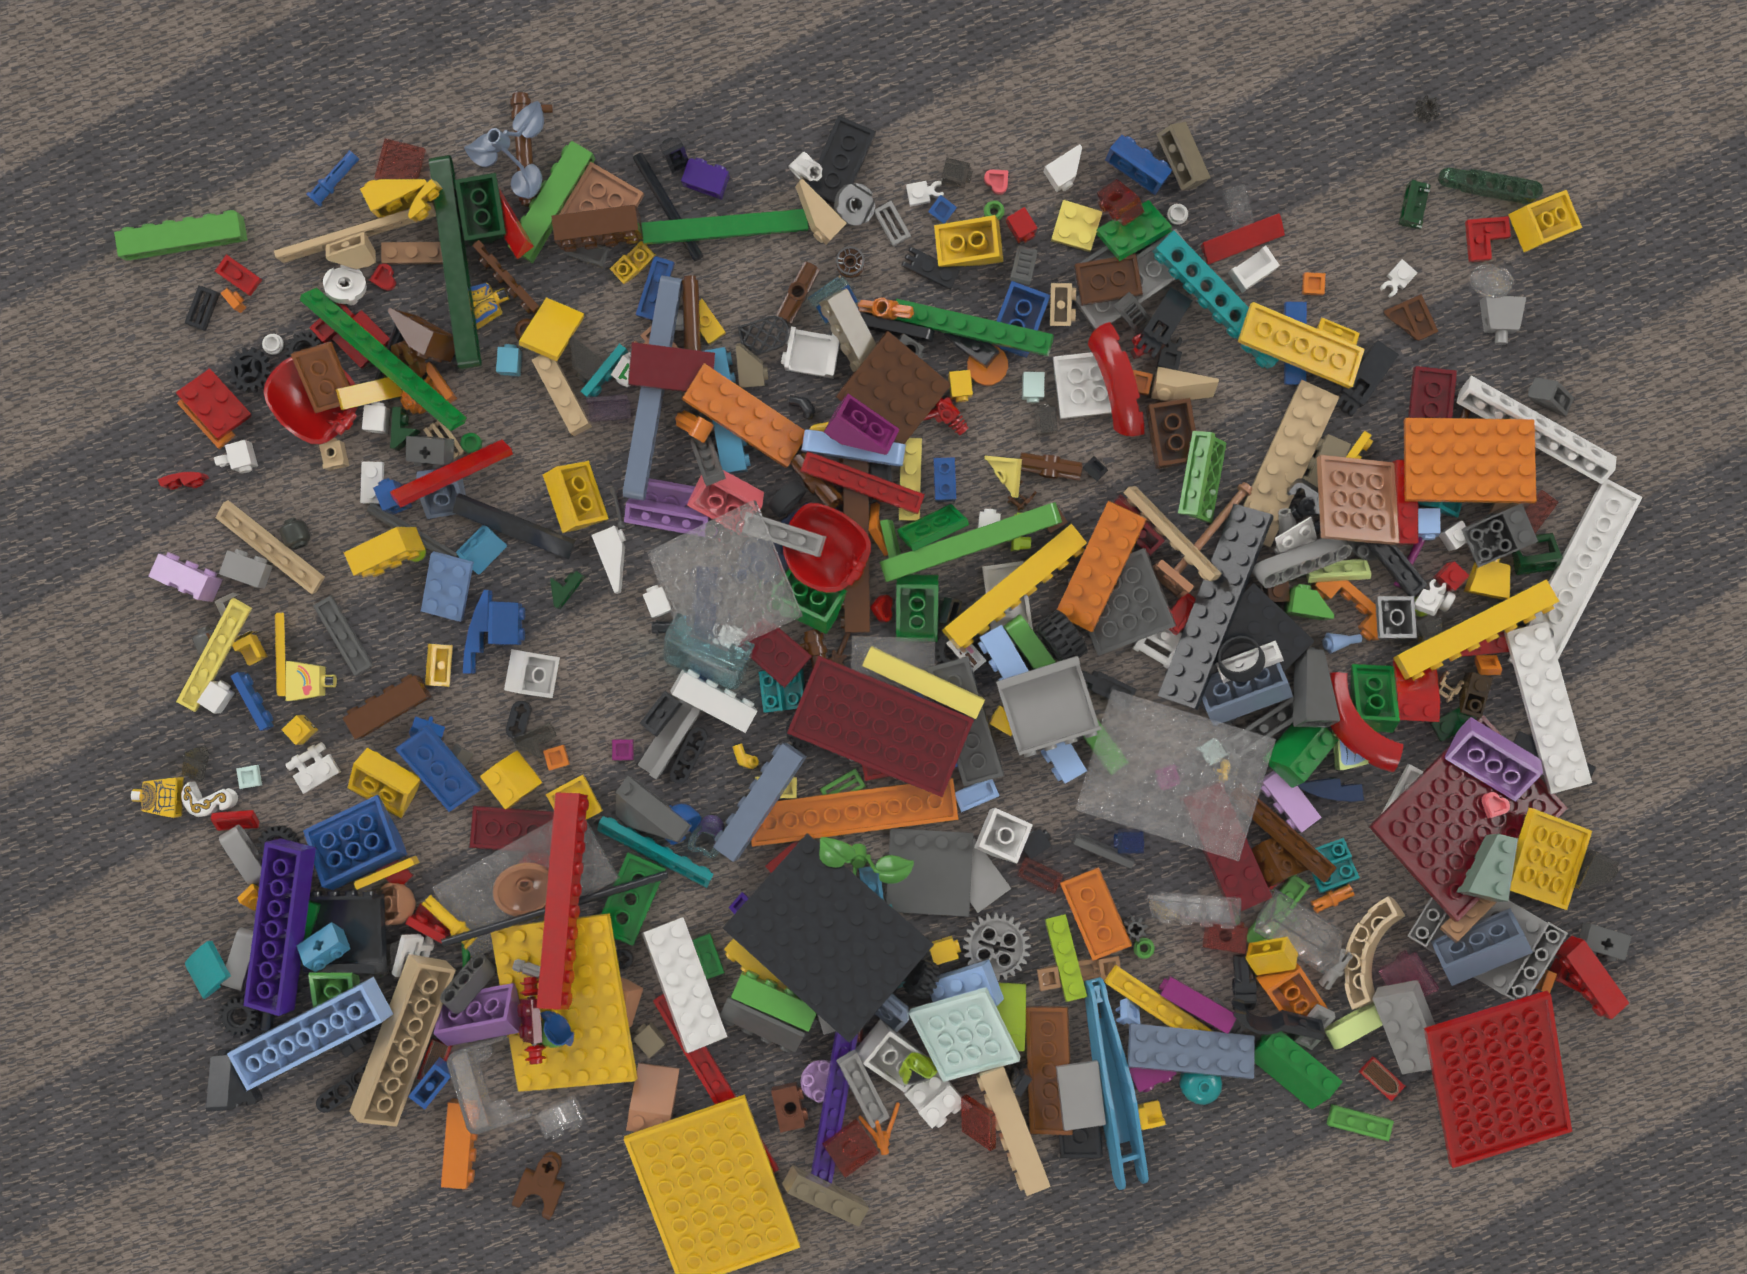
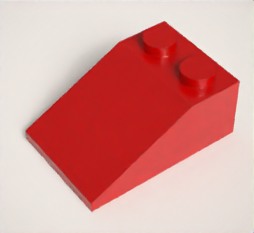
[1393,657,1440,722]

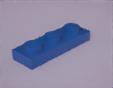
[636,256,675,321]
[231,672,274,731]

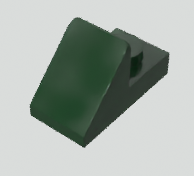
[390,407,421,451]
[550,571,586,610]

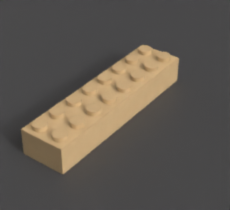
[350,954,456,1127]

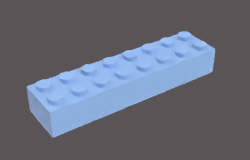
[978,625,1087,783]
[227,977,393,1091]

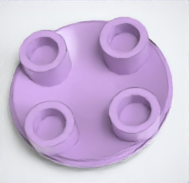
[800,1060,830,1103]

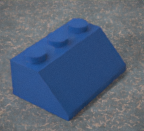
[1105,135,1172,195]

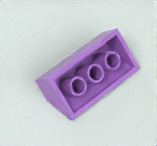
[1445,717,1543,801]
[434,983,521,1046]

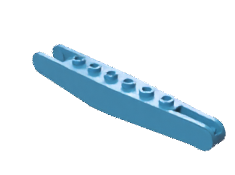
[1083,977,1149,1190]

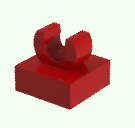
[1130,334,1152,359]

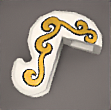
[181,781,238,817]

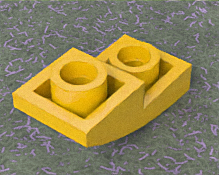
[408,179,443,222]
[610,241,656,284]

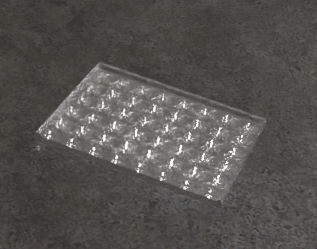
[1075,689,1276,861]

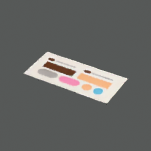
[946,640,987,672]

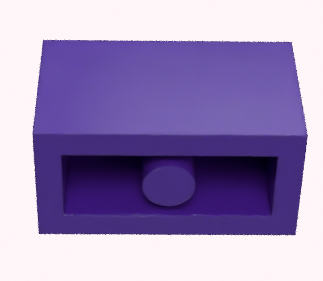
[681,158,730,200]

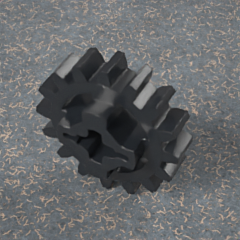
[226,347,274,393]

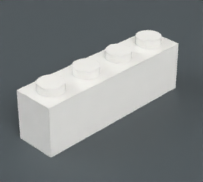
[670,669,757,733]

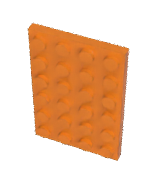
[1404,418,1536,503]

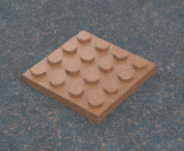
[1317,455,1399,545]

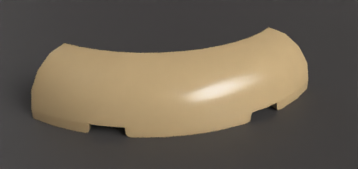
[1344,896,1405,1010]

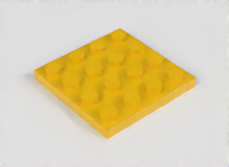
[1510,808,1592,910]

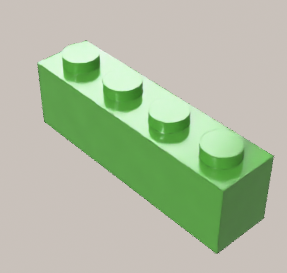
[731,970,817,1032]

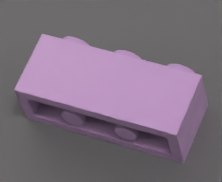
[1259,770,1321,833]

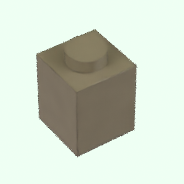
[633,1022,667,1058]

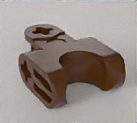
[512,1151,566,1220]

